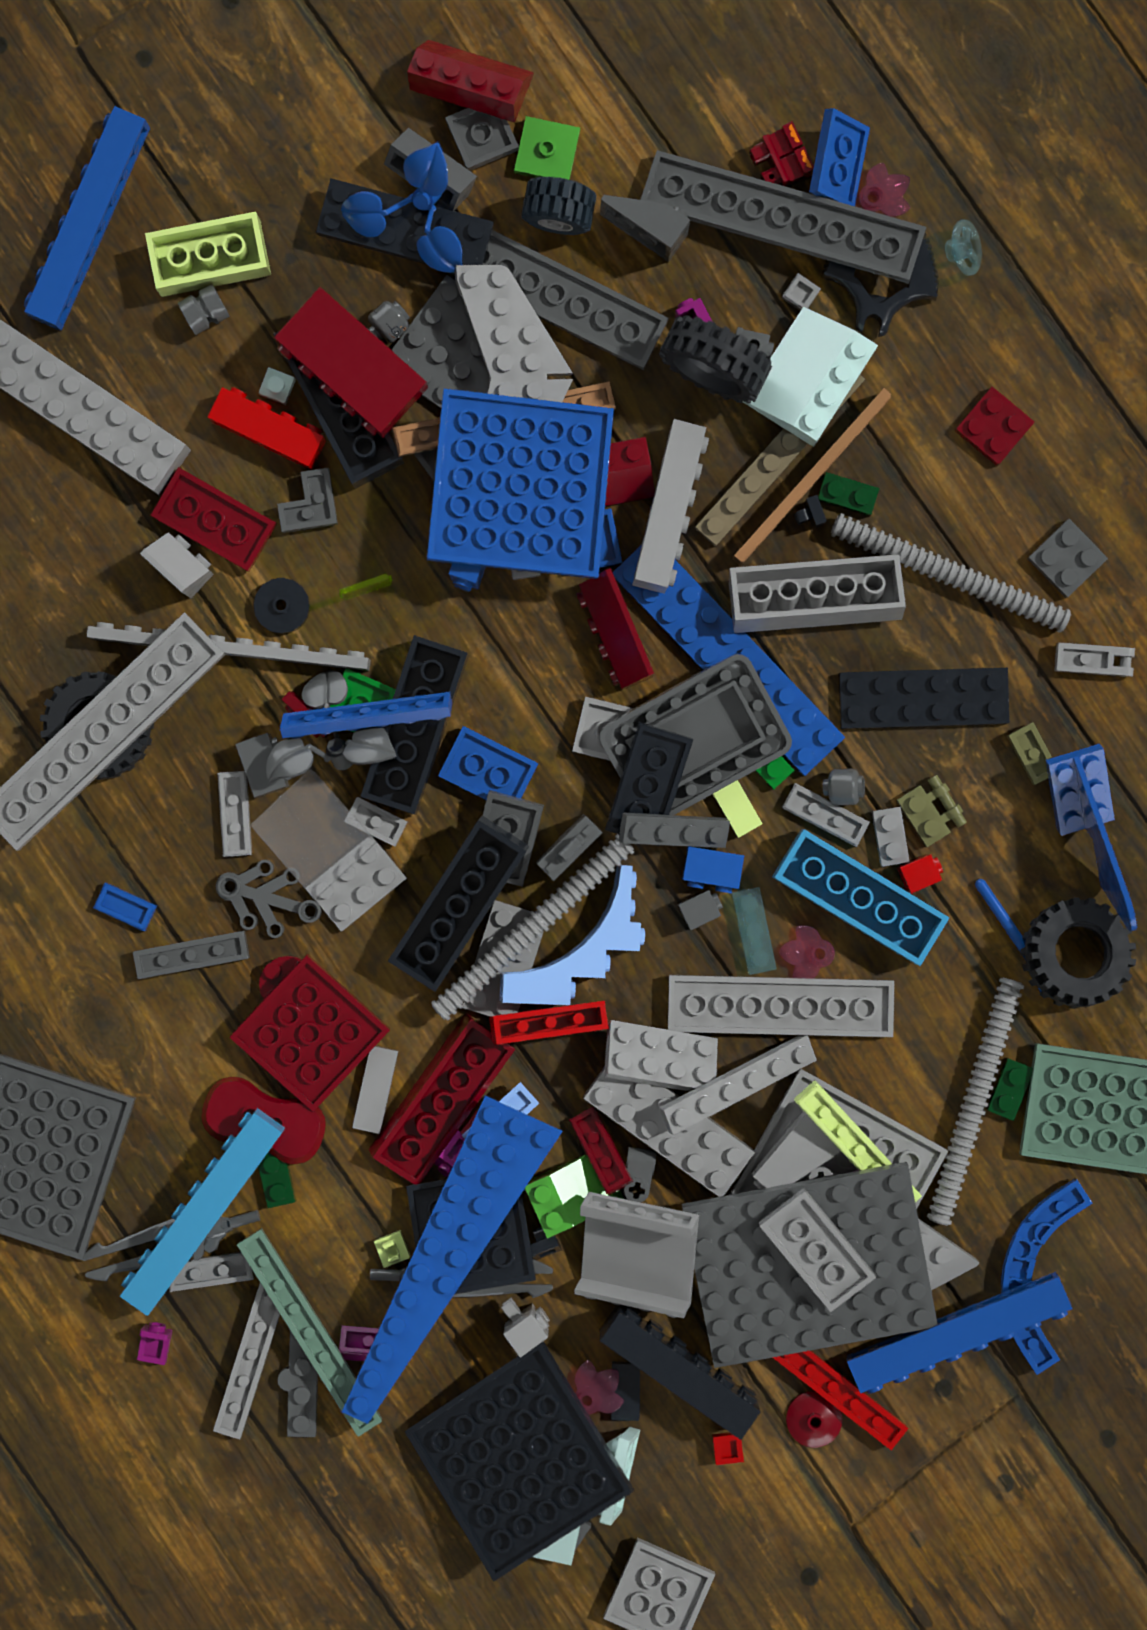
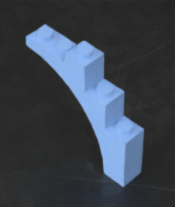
[499,865,645,1005]

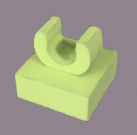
[374,1230,411,1268]

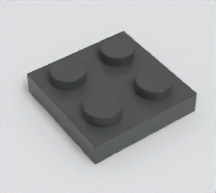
[445,108,519,171]
[1027,519,1108,598]

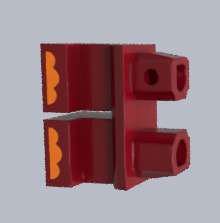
[749,121,814,187]

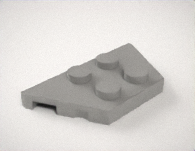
[918,1219,979,1290]

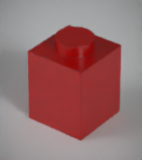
[896,854,943,894]

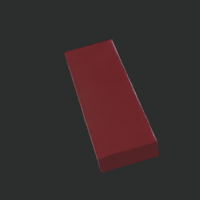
[569,1106,634,1195]

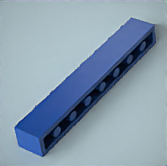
[24,106,150,331]
[847,1272,1073,1394]

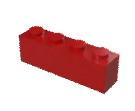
[207,387,326,470]
[489,1001,609,1045]

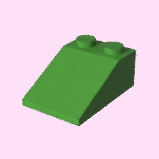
[525,1154,624,1238]

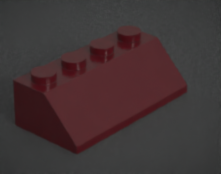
[407,40,533,123]
[605,437,655,507]
[576,568,654,691]

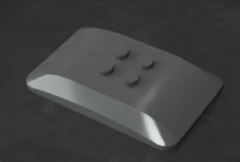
[600,654,792,815]

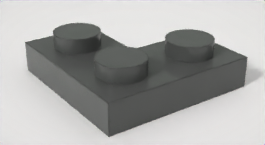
[277,468,338,533]

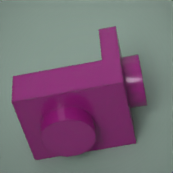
[137,1322,173,1365]

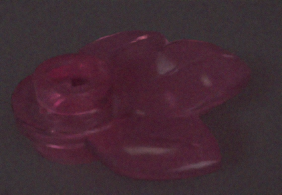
[859,163,910,217]
[779,925,835,978]
[575,1360,624,1415]

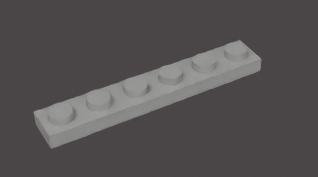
[659,1035,817,1135]
[213,1283,280,1440]

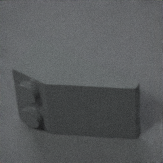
[600,195,690,262]

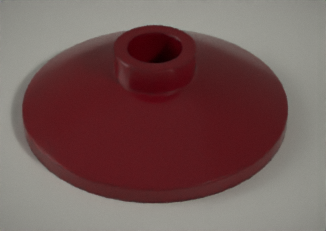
[786,1391,842,1448]

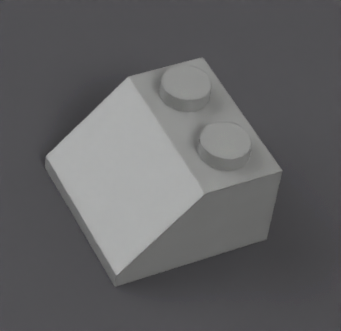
[140,533,214,598]

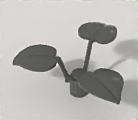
[266,670,396,781]

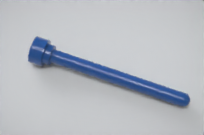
[975,879,1041,992]

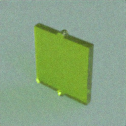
[339,574,393,600]

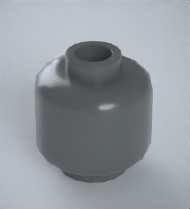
[823,769,865,805]

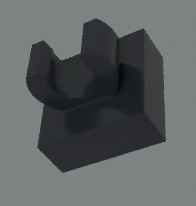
[794,495,827,529]
[530,1226,562,1260]

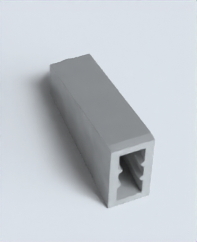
[751,1111,842,1189]

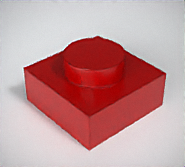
[712,1432,744,1465]

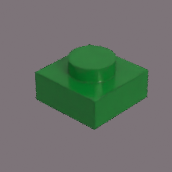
[755,756,794,790]

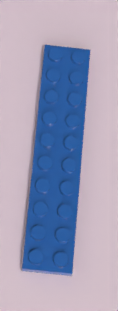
[613,545,845,776]

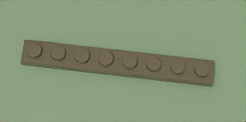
[695,375,865,547]

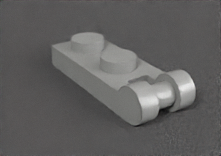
[1054,643,1135,677]

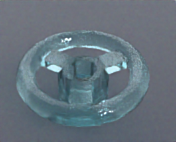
[945,219,982,276]

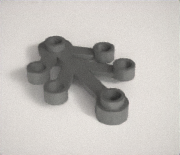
[216,859,322,938]

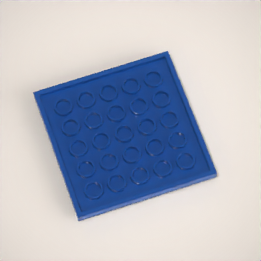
[427,389,614,579]

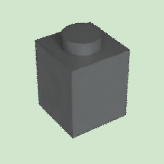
[677,890,723,930]

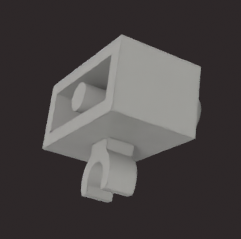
[501,1298,550,1358]

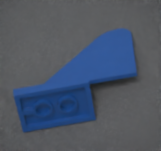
[1045,744,1137,932]

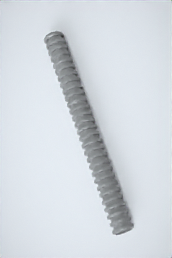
[831,513,1071,633]
[431,834,634,1021]
[927,977,1024,1226]

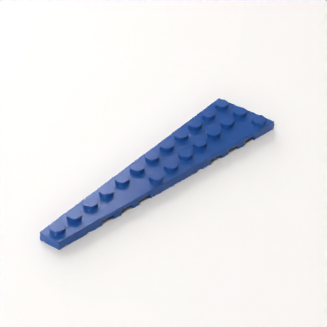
[342,1095,563,1424]

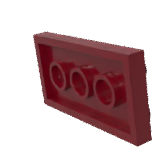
[150,467,277,572]

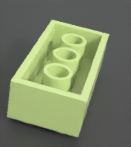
[145,212,271,297]

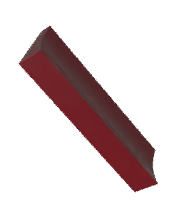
[368,1013,515,1185]

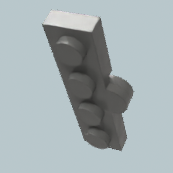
[277,1330,318,1437]

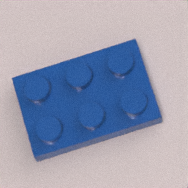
[809,108,870,206]
[438,726,539,800]

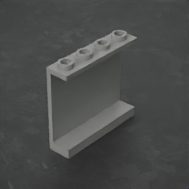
[574,1192,699,1318]

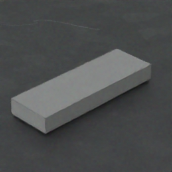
[217,771,252,857]
[782,783,870,847]
[352,1046,399,1134]
[169,1252,254,1292]

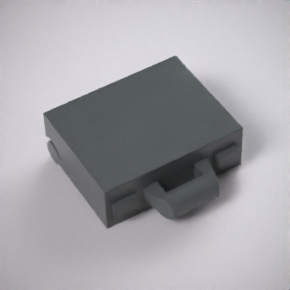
[536,814,602,881]

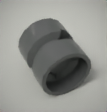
[177,284,230,335]

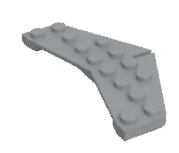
[455,265,573,402]

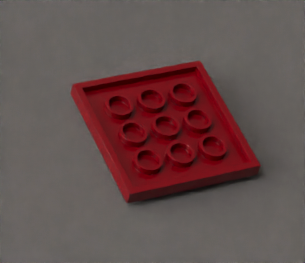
[229,954,390,1112]

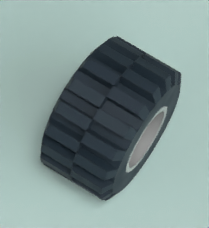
[521,177,597,235]

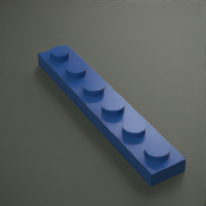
[280,692,452,738]

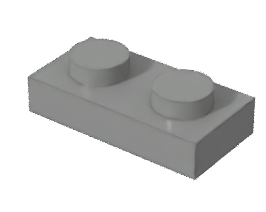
[345,797,408,847]
[871,807,910,867]

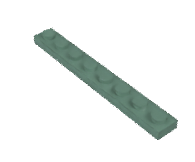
[237,1228,382,1437]

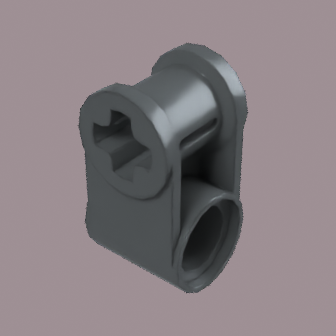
[624,1147,657,1203]

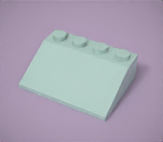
[743,307,878,447]

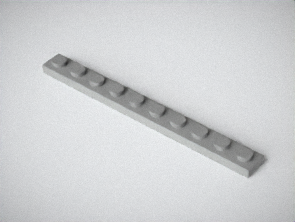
[87,622,371,671]

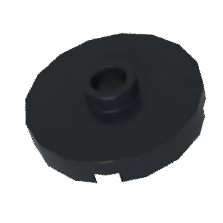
[253,578,310,634]

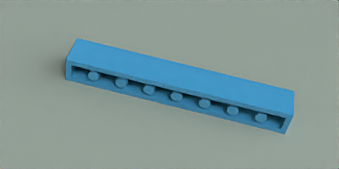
[120,1108,285,1316]

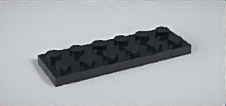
[316,178,494,265]
[839,667,1010,729]

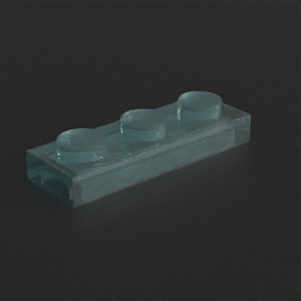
[732,887,777,975]

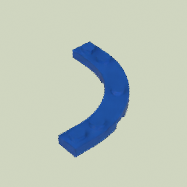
[1001,1178,1092,1375]

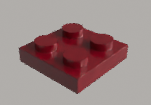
[955,386,1035,466]

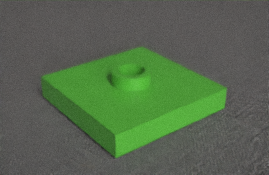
[514,116,580,180]

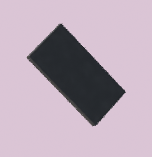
[605,722,694,846]

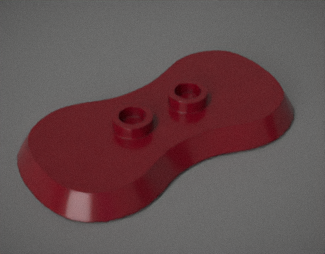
[201,1077,326,1164]

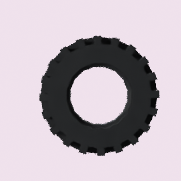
[659,315,772,404]
[40,671,154,780]
[1020,897,1136,1009]

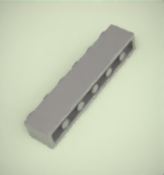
[632,419,709,594]

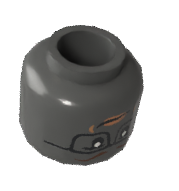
[368,301,410,343]

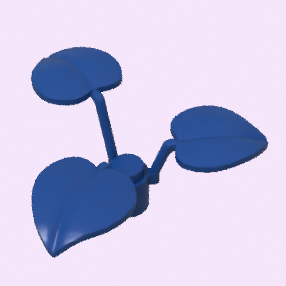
[341,143,462,273]

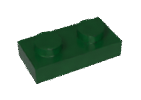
[818,472,880,516]
[986,1057,1033,1121]
[258,1152,296,1208]

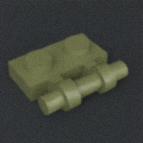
[896,775,967,847]

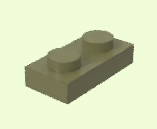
[1007,722,1052,785]

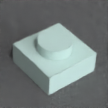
[258,367,296,405]

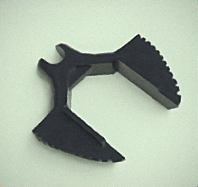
[821,233,939,337]

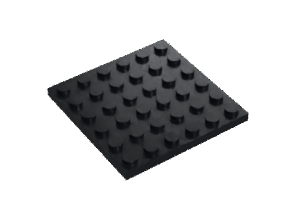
[404,1341,635,1582]

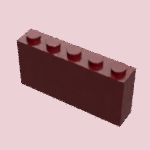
[274,287,428,438]

